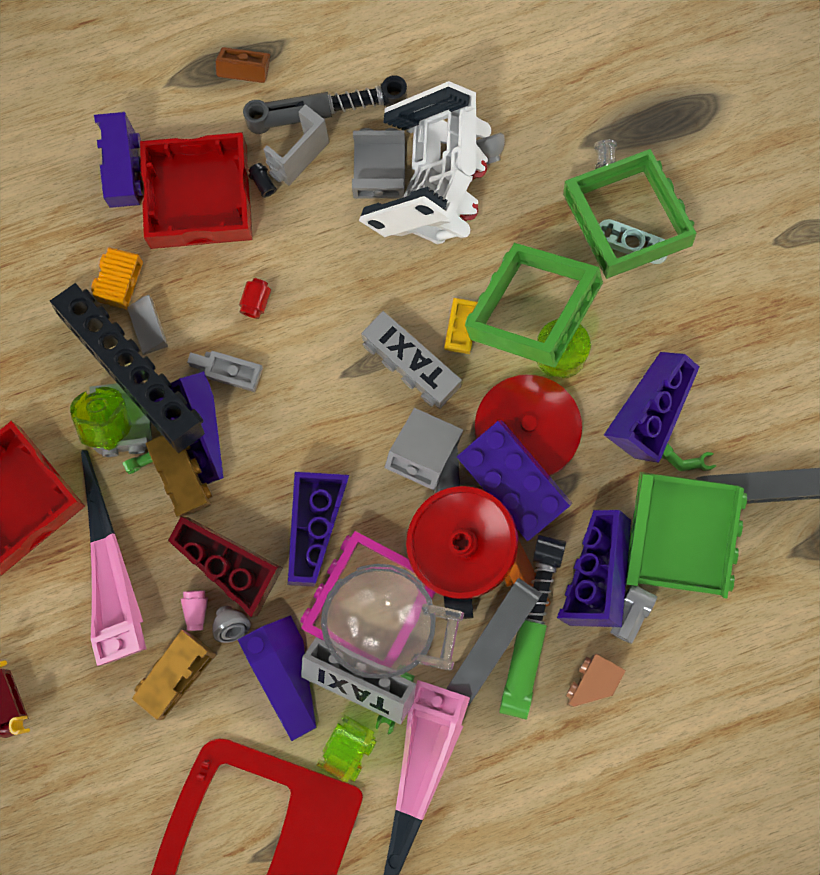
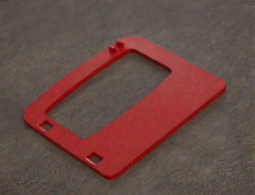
[151,738,363,875]

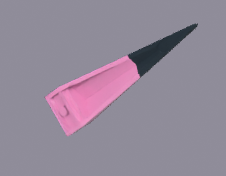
[81,450,146,666]
[384,680,470,875]

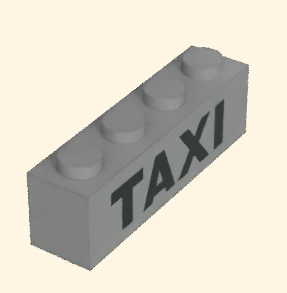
[361,311,462,409]
[301,637,416,725]

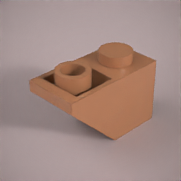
[566,654,626,707]

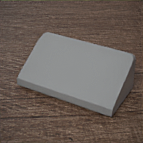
[127,295,168,355]

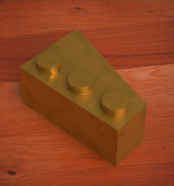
[145,435,213,518]
[132,630,217,720]

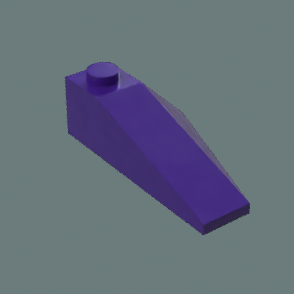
[155,371,224,484]
[238,615,317,741]

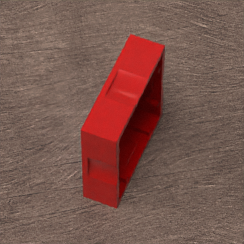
[140,132,253,249]
[0,421,85,576]

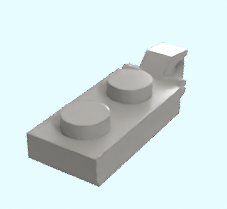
[187,351,263,392]

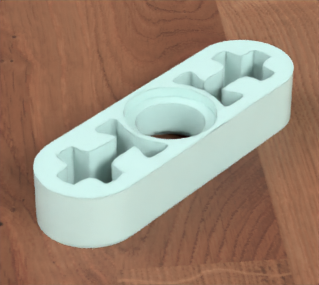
[599,219,667,264]

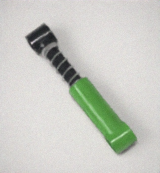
[499,535,566,720]

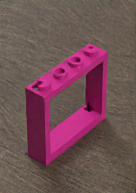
[300,531,436,673]

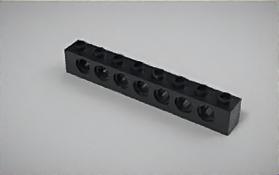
[50,283,205,454]

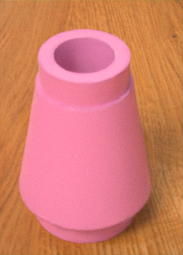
[181,590,208,631]

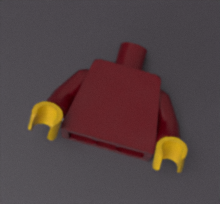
[0,651,30,738]

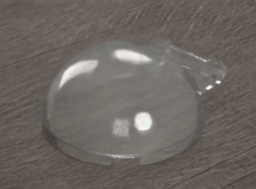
[321,564,464,679]

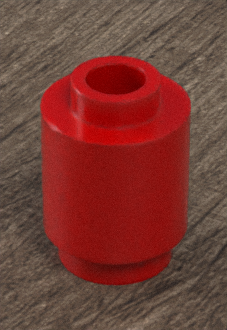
[239,278,271,319]

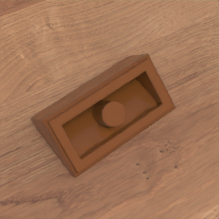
[216,47,271,83]

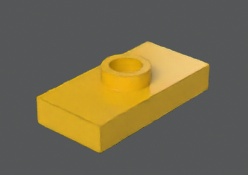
[444,298,478,354]

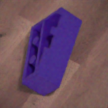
[94,112,143,208]

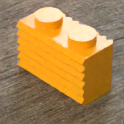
[91,247,143,310]

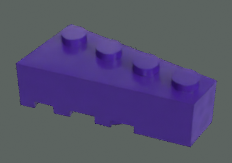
[604,352,700,463]
[287,472,349,587]
[557,510,631,627]

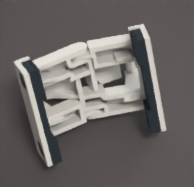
[359,81,491,244]

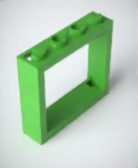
[563,149,697,279]
[465,243,603,368]

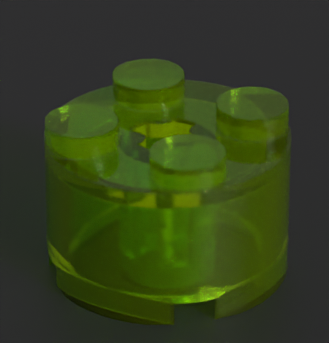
[537,319,591,378]
[70,387,132,450]
[316,714,377,782]

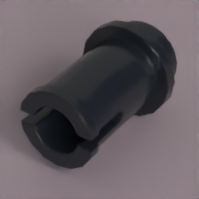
[248,163,277,198]

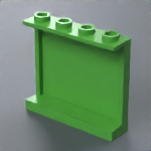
[626,472,747,599]

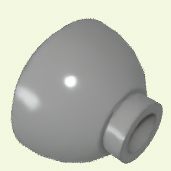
[476,133,505,164]
[212,605,251,643]

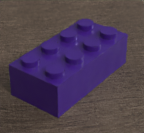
[456,420,572,541]

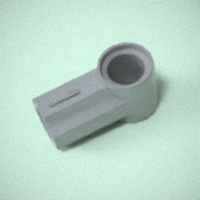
[610,585,657,644]

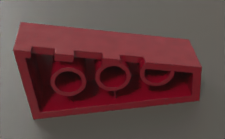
[168,516,283,617]

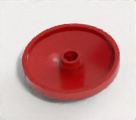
[474,375,582,476]
[406,486,518,599]

